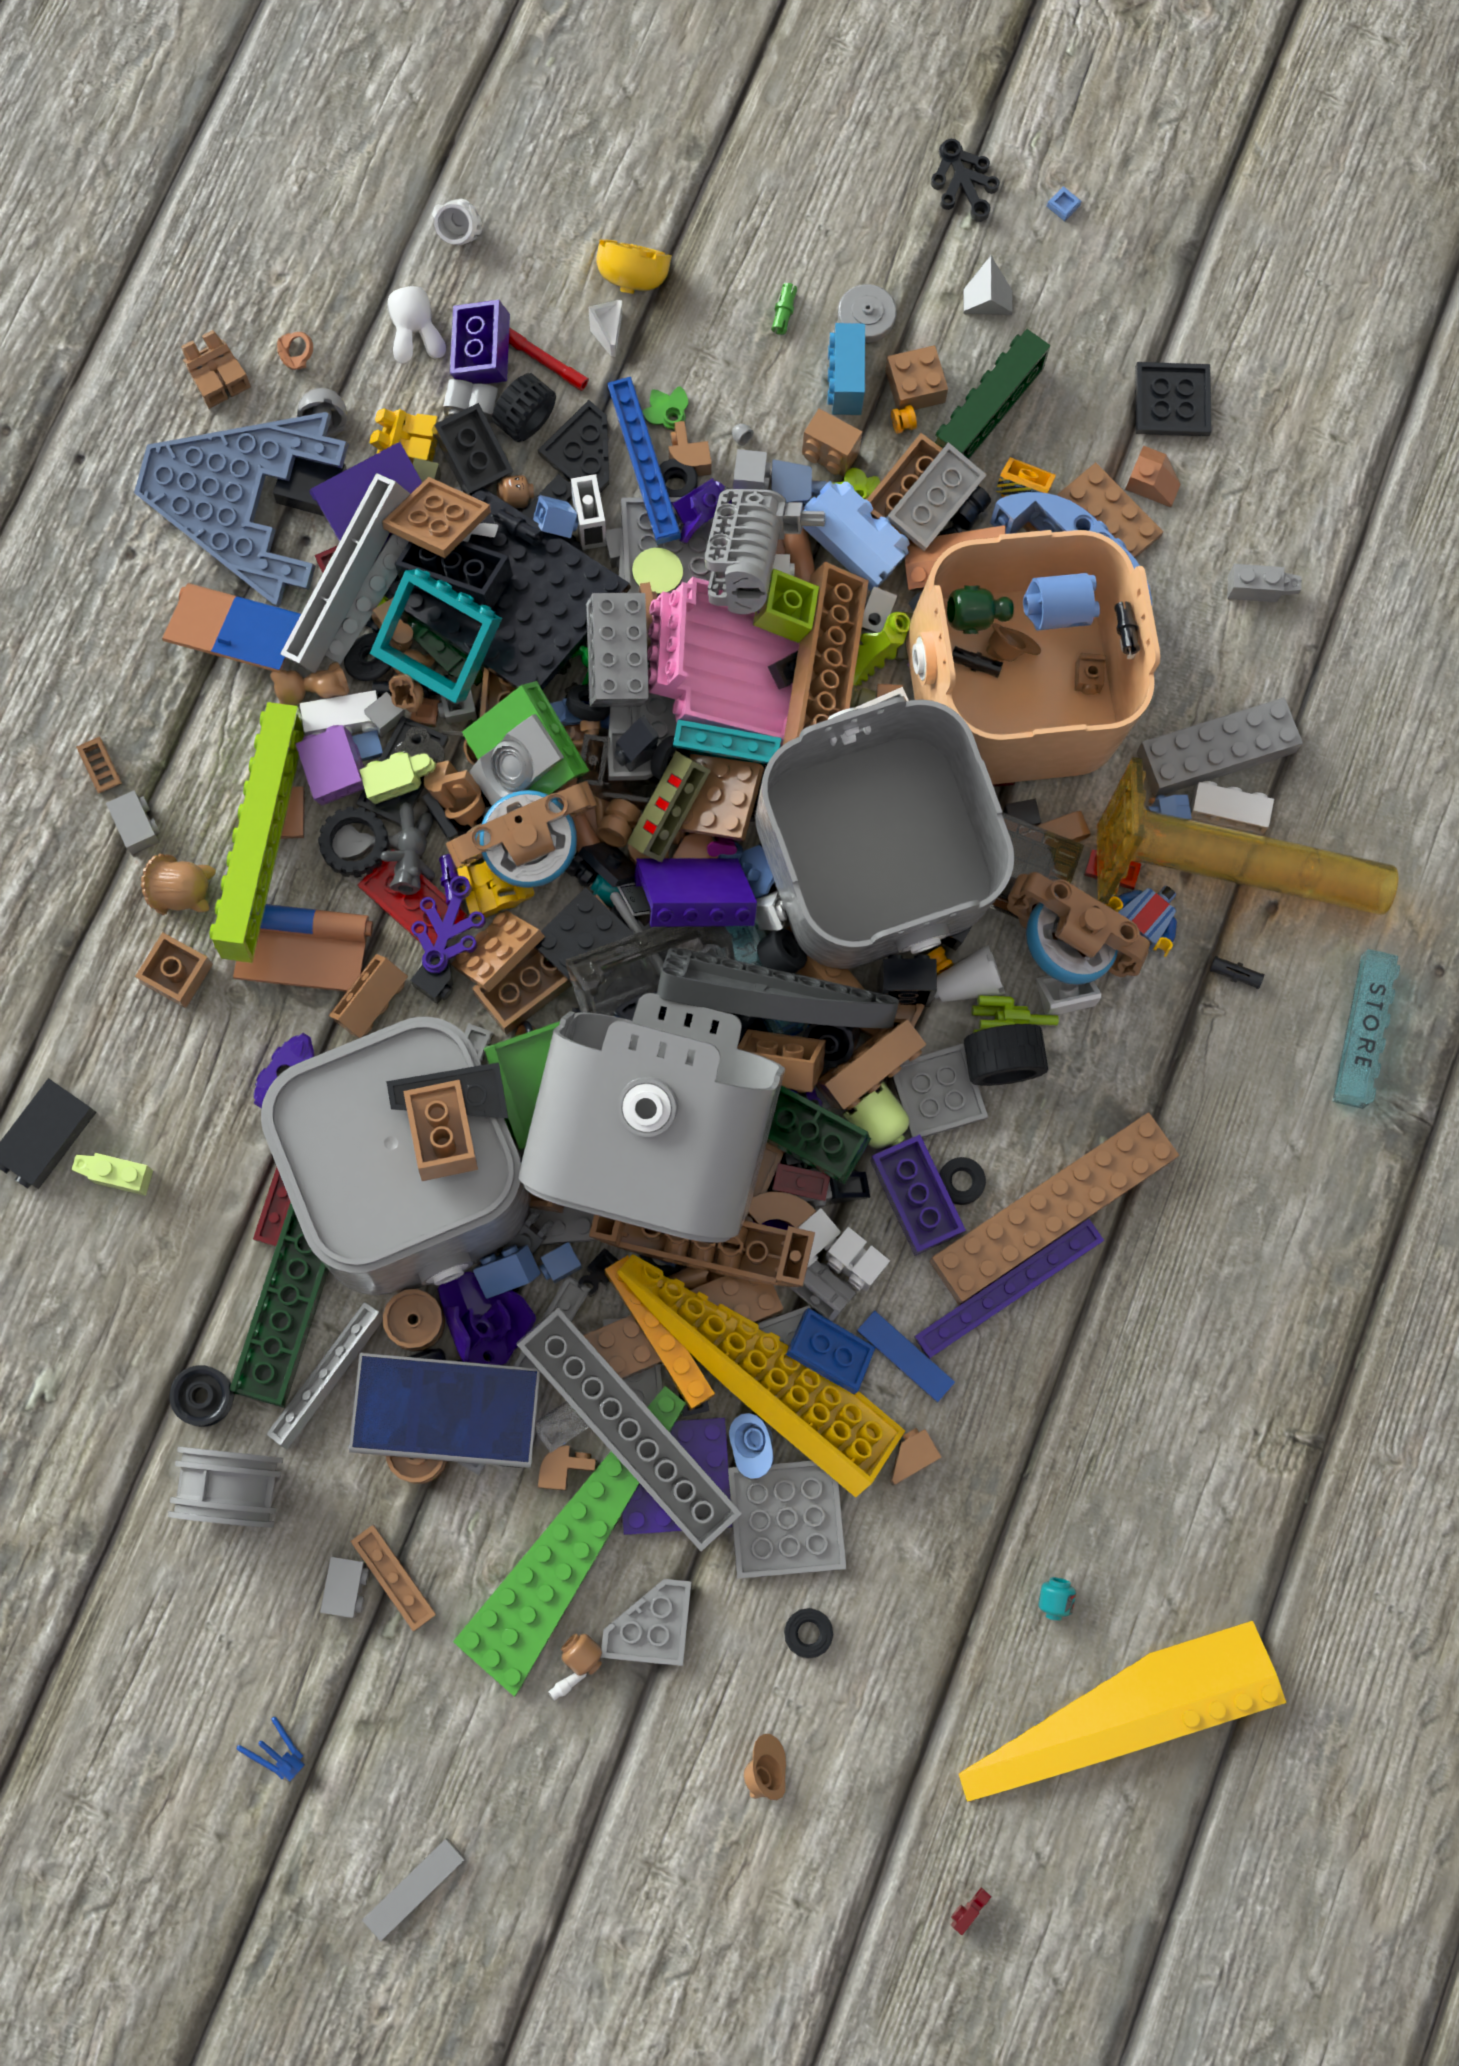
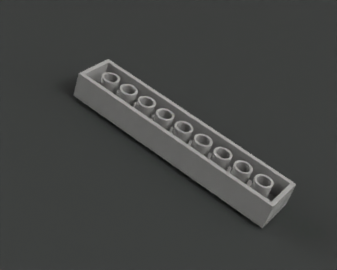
[516,1307,742,1551]

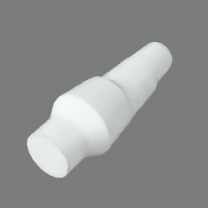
[548,1673,587,1701]

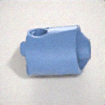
[1023,573,1100,631]

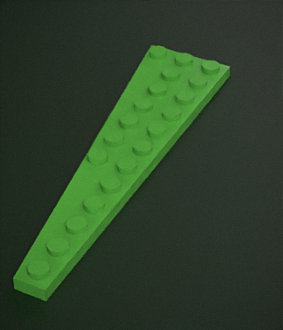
[453,1386,686,1697]

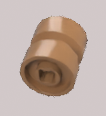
[596,798,640,847]

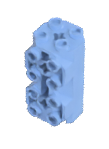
[802,481,910,591]

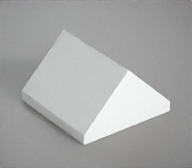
[1036,975,1101,1015]

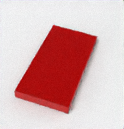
[357,849,468,946]

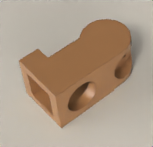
[372,597,413,651]

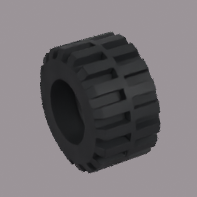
[492,373,556,442]

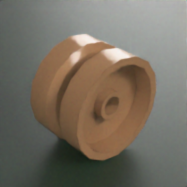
[383,1289,446,1352]
[386,1422,448,1484]

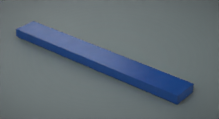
[607,376,681,545]

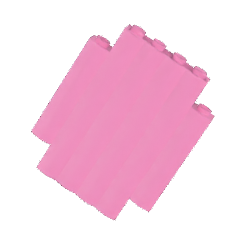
[647,577,799,747]

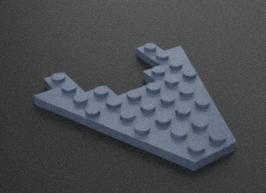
[134,412,349,607]

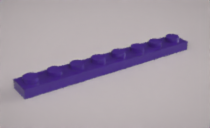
[914,1219,1104,1359]

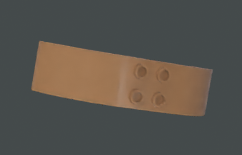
[589,1214,815,1287]

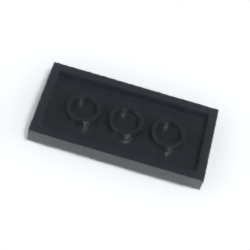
[356,716,449,827]

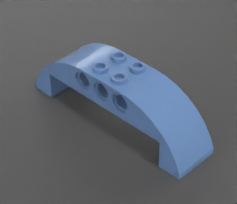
[990,492,1152,605]

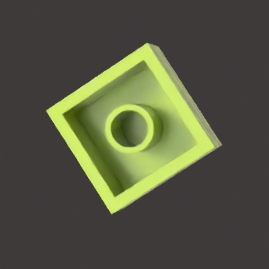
[753,568,819,643]

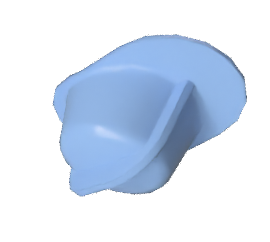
[729,1413,773,1479]

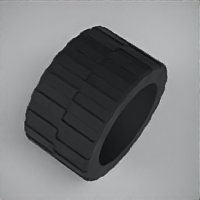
[964,1024,1049,1086]

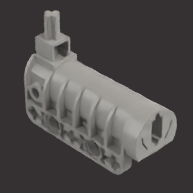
[705,489,825,614]

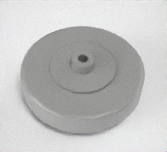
[838,284,897,343]

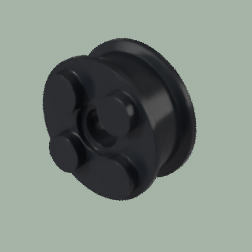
[169,1365,234,1427]

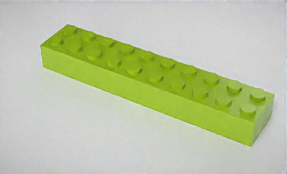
[209,702,305,963]

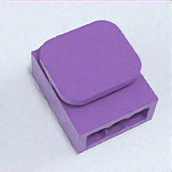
[296,725,365,806]

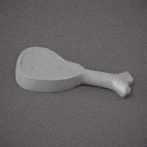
[333,824,402,860]

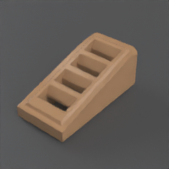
[76,737,122,794]

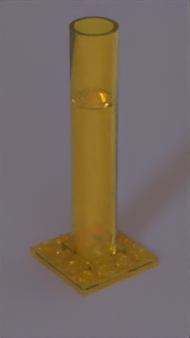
[1097,757,1398,915]

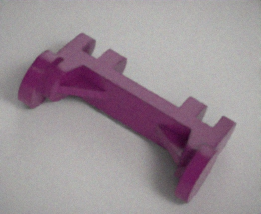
[706,836,737,857]

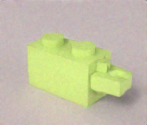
[72,1153,153,1196]

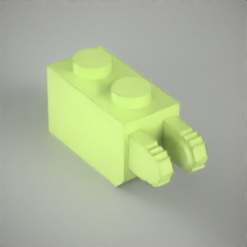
[359,752,436,804]

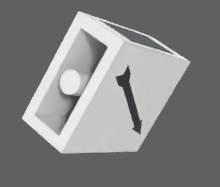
[571,474,606,550]

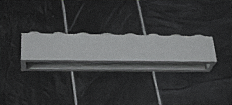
[281,473,410,673]

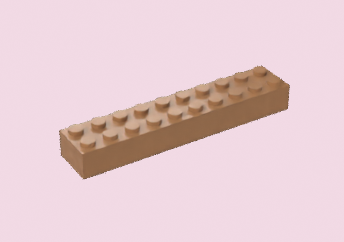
[929,1112,1180,1305]

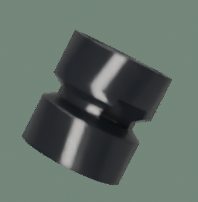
[950,485,991,530]

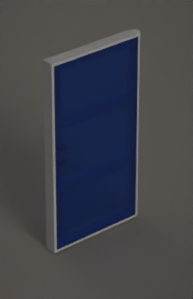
[348,1353,540,1468]

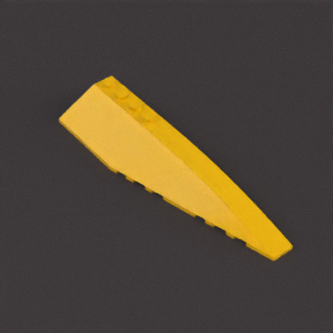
[958,1621,1286,1802]

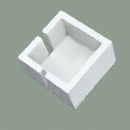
[825,1227,890,1292]

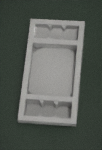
[470,714,564,806]

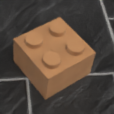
[885,345,948,410]
[802,408,862,477]
[135,932,213,1008]

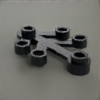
[931,139,1000,222]

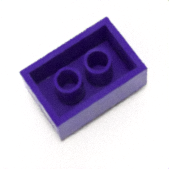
[450,300,510,384]

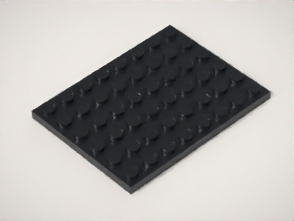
[383,488,631,690]

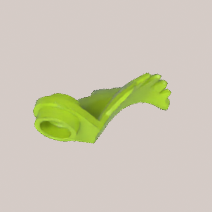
[853,612,910,687]

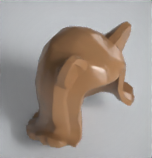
[141,854,216,915]

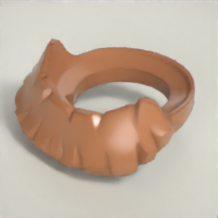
[277,332,313,370]

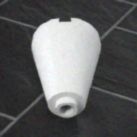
[934,945,1006,1002]

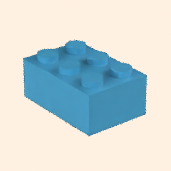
[827,323,865,415]

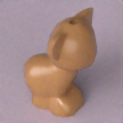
[389,649,435,712]
[270,662,349,706]

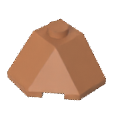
[1125,445,1181,507]

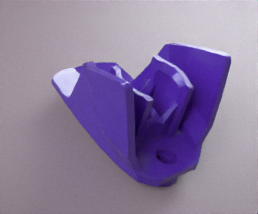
[437,1272,536,1366]

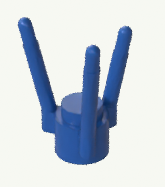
[236,1717,305,1782]

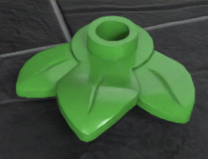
[642,386,688,430]

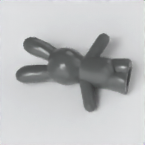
[381,802,435,895]

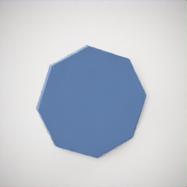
[739,845,774,899]

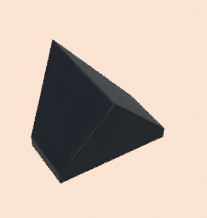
[829,1169,871,1205]

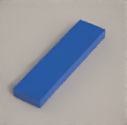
[857,1310,955,1403]

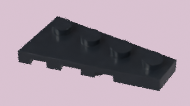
[386,1062,508,1118]

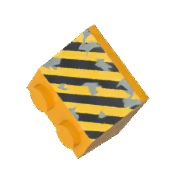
[996,457,1056,497]

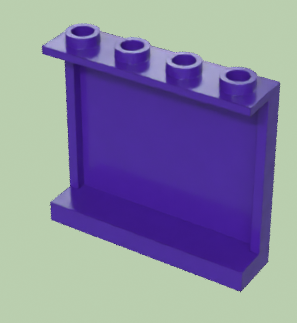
[309,442,422,553]
[634,858,757,927]

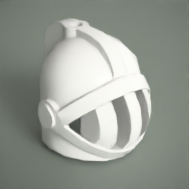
[432,199,482,245]

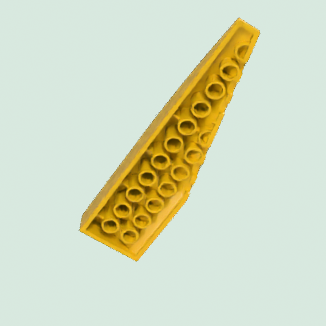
[617,1254,905,1498]

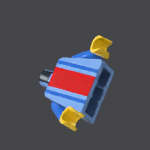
[1105,886,1177,957]

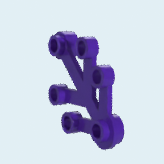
[411,876,486,973]

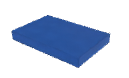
[786,1308,876,1394]

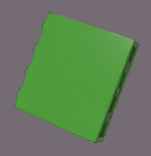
[462,681,589,795]
[484,1021,560,1149]

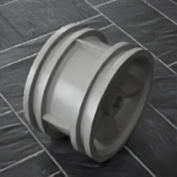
[168,1447,283,1528]

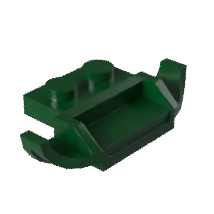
[408,616,483,686]

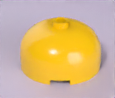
[596,239,672,294]

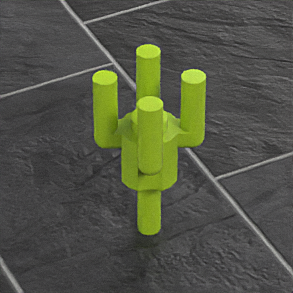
[971,995,1059,1033]

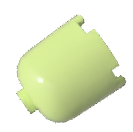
[842,1082,909,1149]

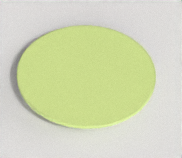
[632,548,683,594]

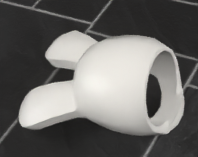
[387,286,446,364]

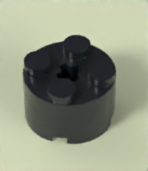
[803,1024,860,1068]

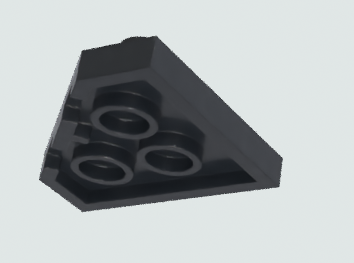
[538,400,609,493]

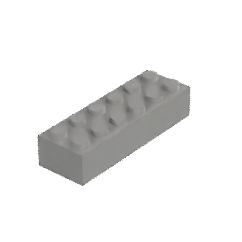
[1137,697,1303,798]

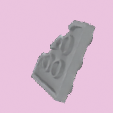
[601,1579,691,1666]

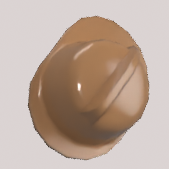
[986,623,1041,662]
[445,775,485,827]
[744,1734,786,1801]

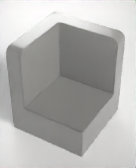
[364,692,404,737]

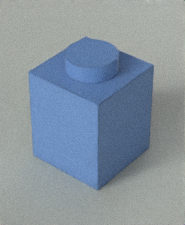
[539,1242,582,1284]

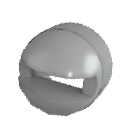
[732,423,754,446]

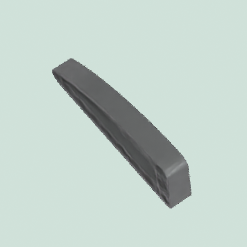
[657,948,899,1028]

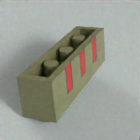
[627,751,711,862]

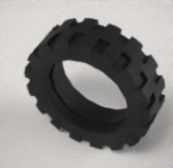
[318,806,390,878]

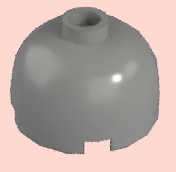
[297,388,347,437]

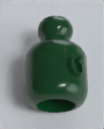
[947,585,1014,634]

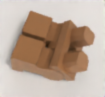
[181,330,251,409]

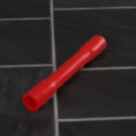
[509,328,589,391]

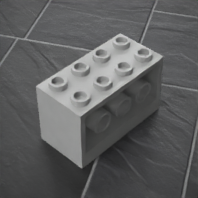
[586,593,649,707]

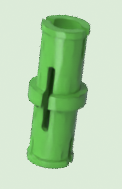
[771,283,797,335]

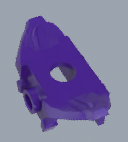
[672,478,732,544]
[254,1033,315,1109]

